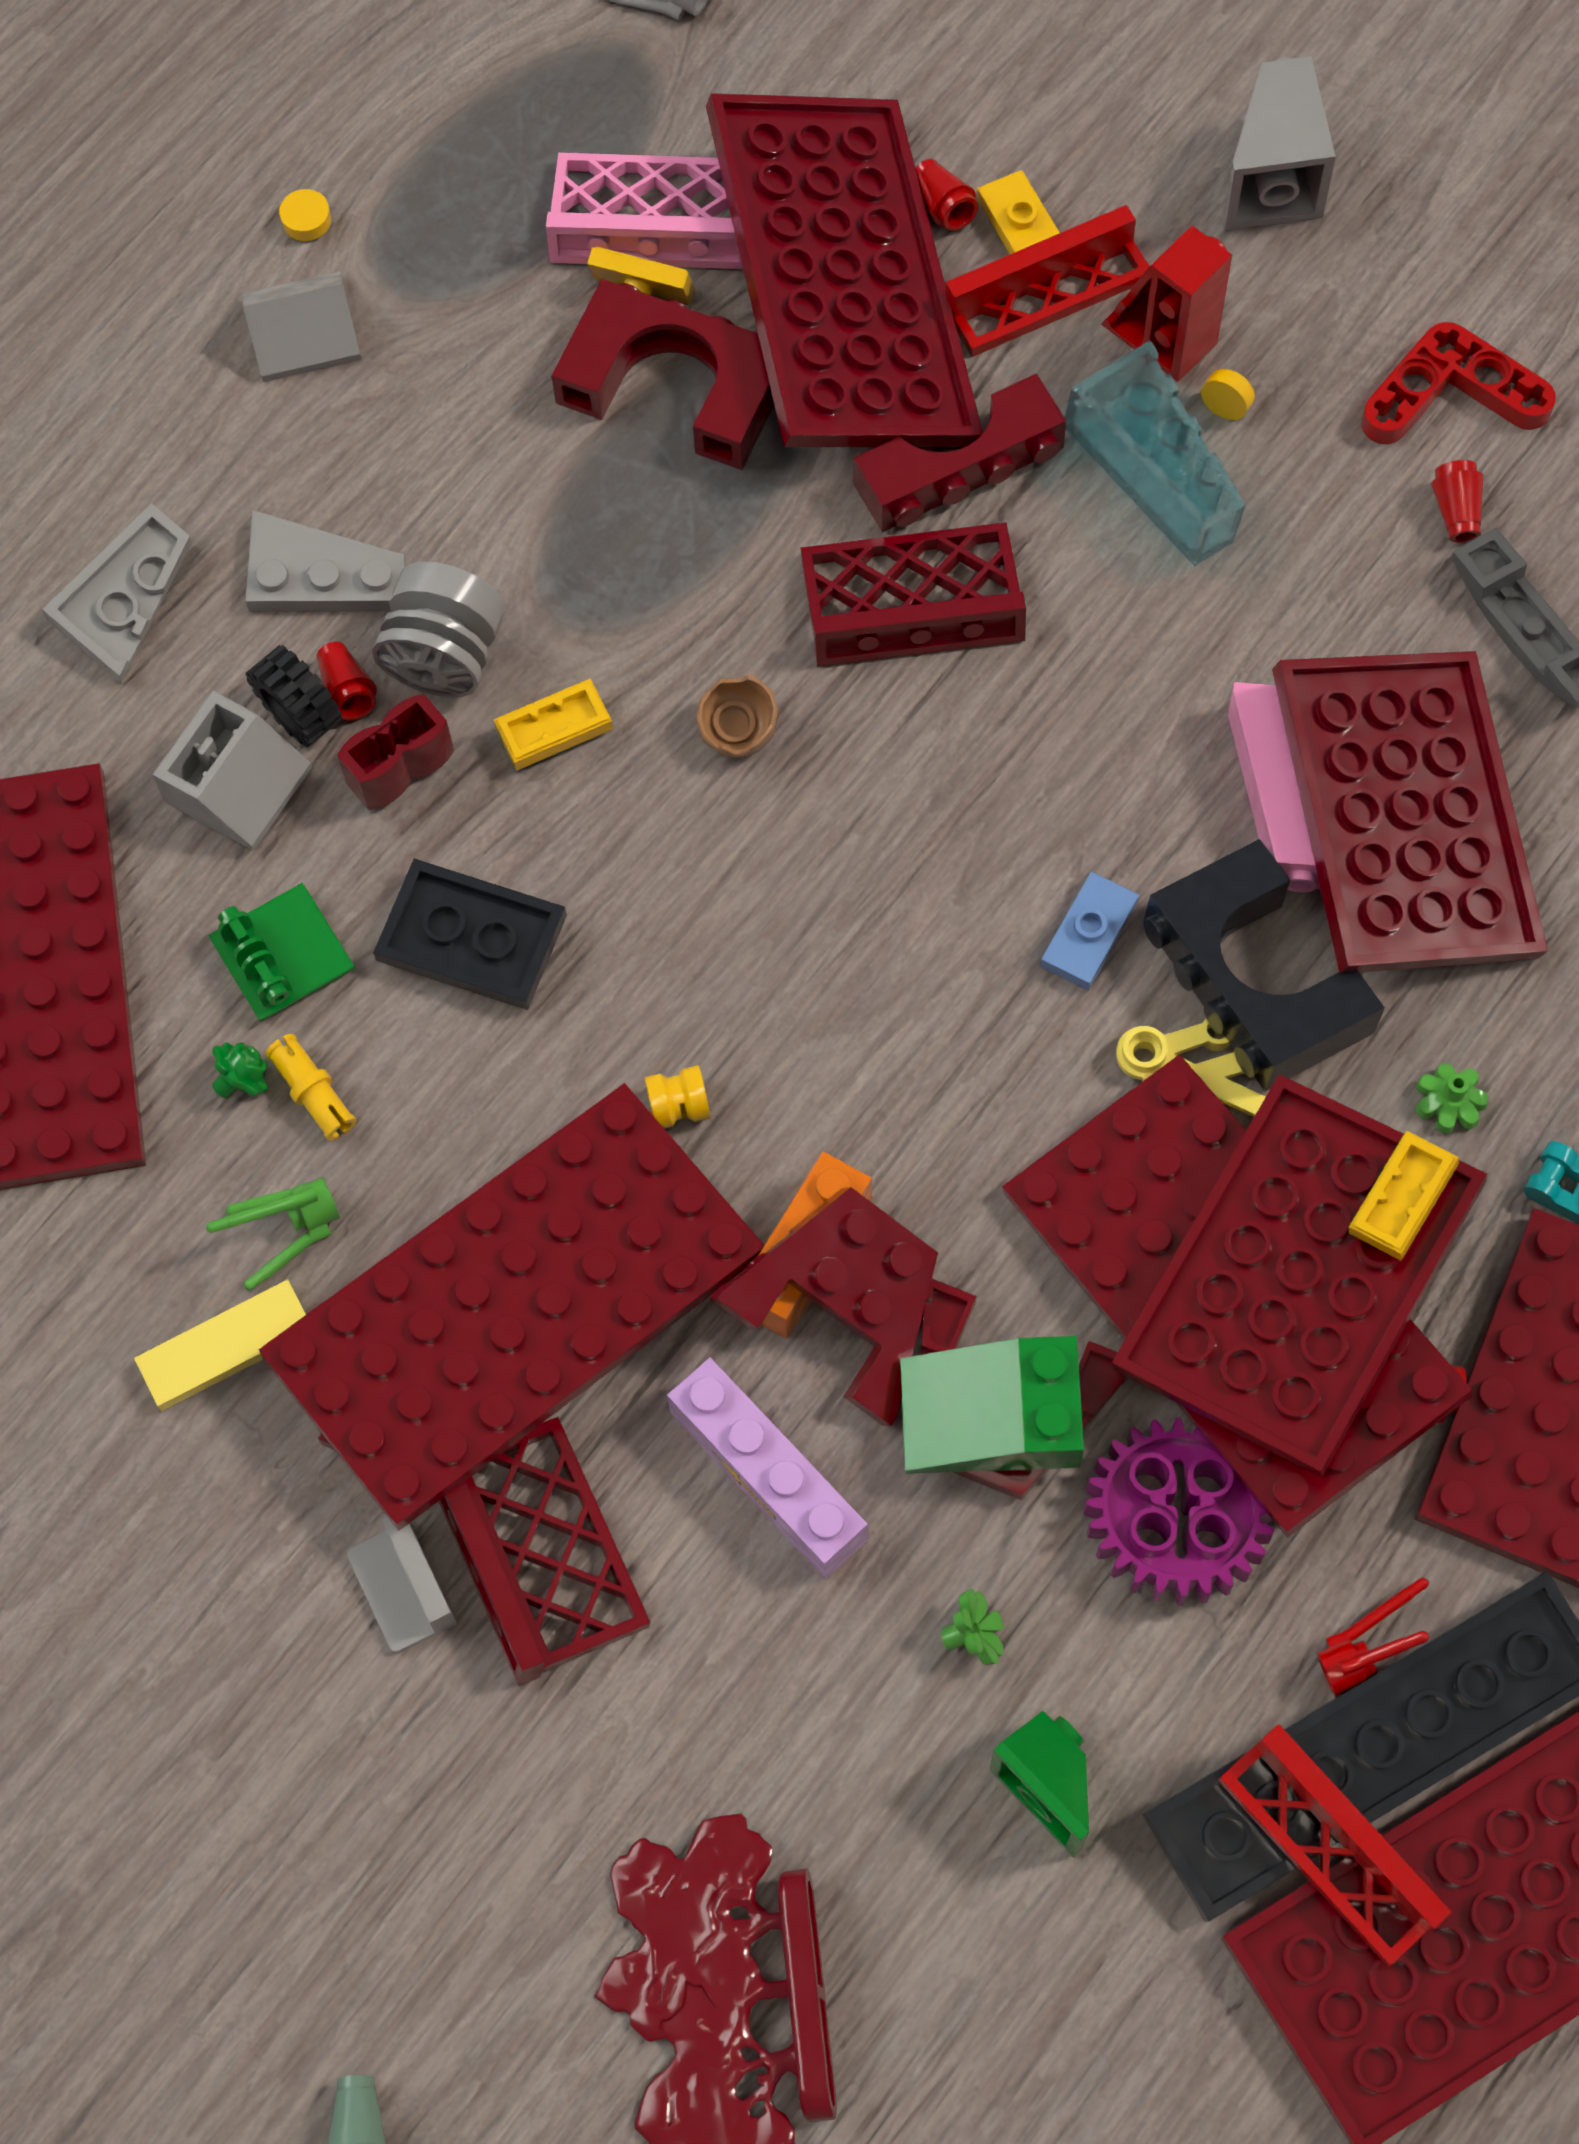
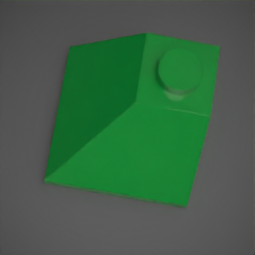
[990,1711,1089,1858]

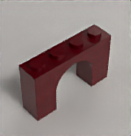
[551,279,774,470]

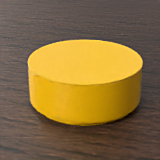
[279,189,331,241]
[1201,369,1255,420]

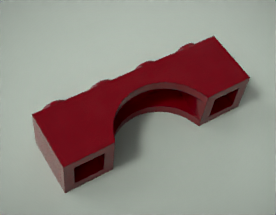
[853,373,1066,532]

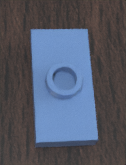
[1040,871,1140,991]

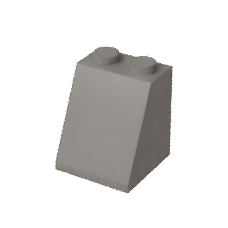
[1223,56,1336,231]

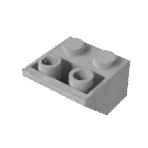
[152,691,312,851]

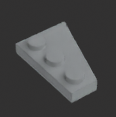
[42,503,191,684]
[246,510,407,611]

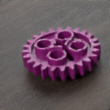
[1083,1417,1274,1606]

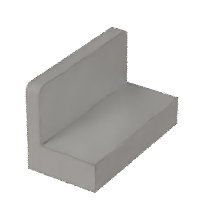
[347,1516,458,1654]

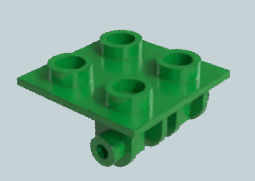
[208,882,356,1022]

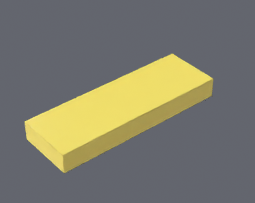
[134,1279,306,1412]

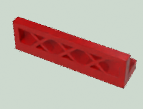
[945,205,1150,357]
[1218,1724,1452,1967]

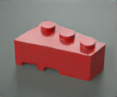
[1101,225,1232,382]

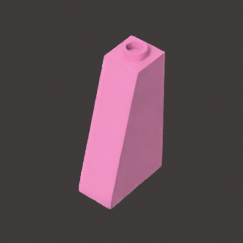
[1228,682,1320,893]

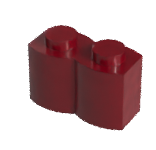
[337,694,454,810]

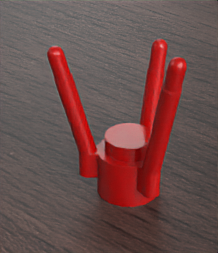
[1316,1577,1429,1697]

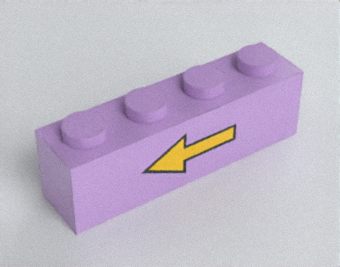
[667,1357,868,1579]

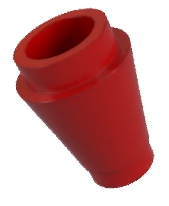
[915,159,978,231]
[1431,460,1483,542]
[316,641,377,720]

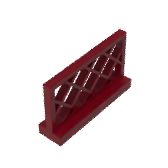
[800,522,1026,667]
[439,1417,651,1686]

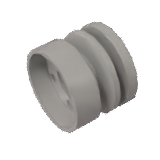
[372,561,506,698]

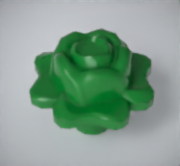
[212,1042,268,1098]

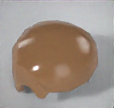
[696,674,779,758]

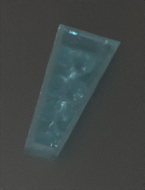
[1064,340,1246,566]

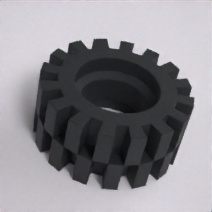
[245,645,342,747]

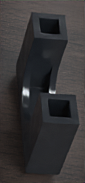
[1143,839,1385,1091]

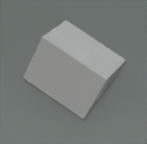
[242,271,362,382]

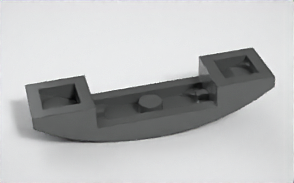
[1452,527,1579,708]

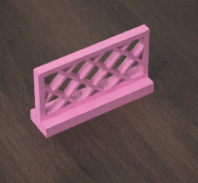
[546,153,743,269]

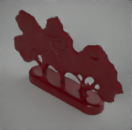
[594,1813,837,2144]

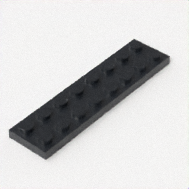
[1142,1571,1579,1922]

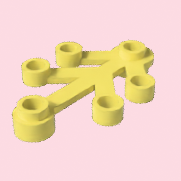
[1116,1019,1266,1117]

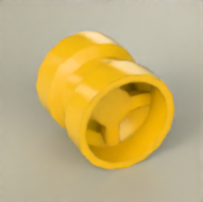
[644,1065,710,1129]

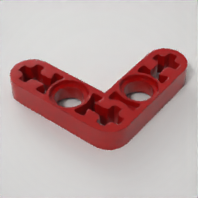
[1361,322,1556,444]

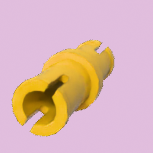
[265,1033,357,1141]

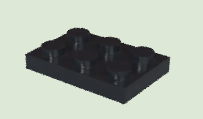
[373,858,567,1010]

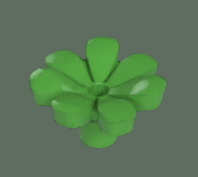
[1416,1064,1488,1134]
[941,1589,1004,1665]

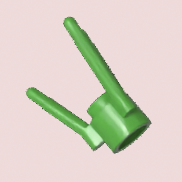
[206,1177,340,1290]

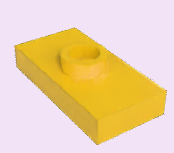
[977,170,1060,254]
[587,246,695,305]
[493,678,613,771]
[1349,1130,1459,1260]

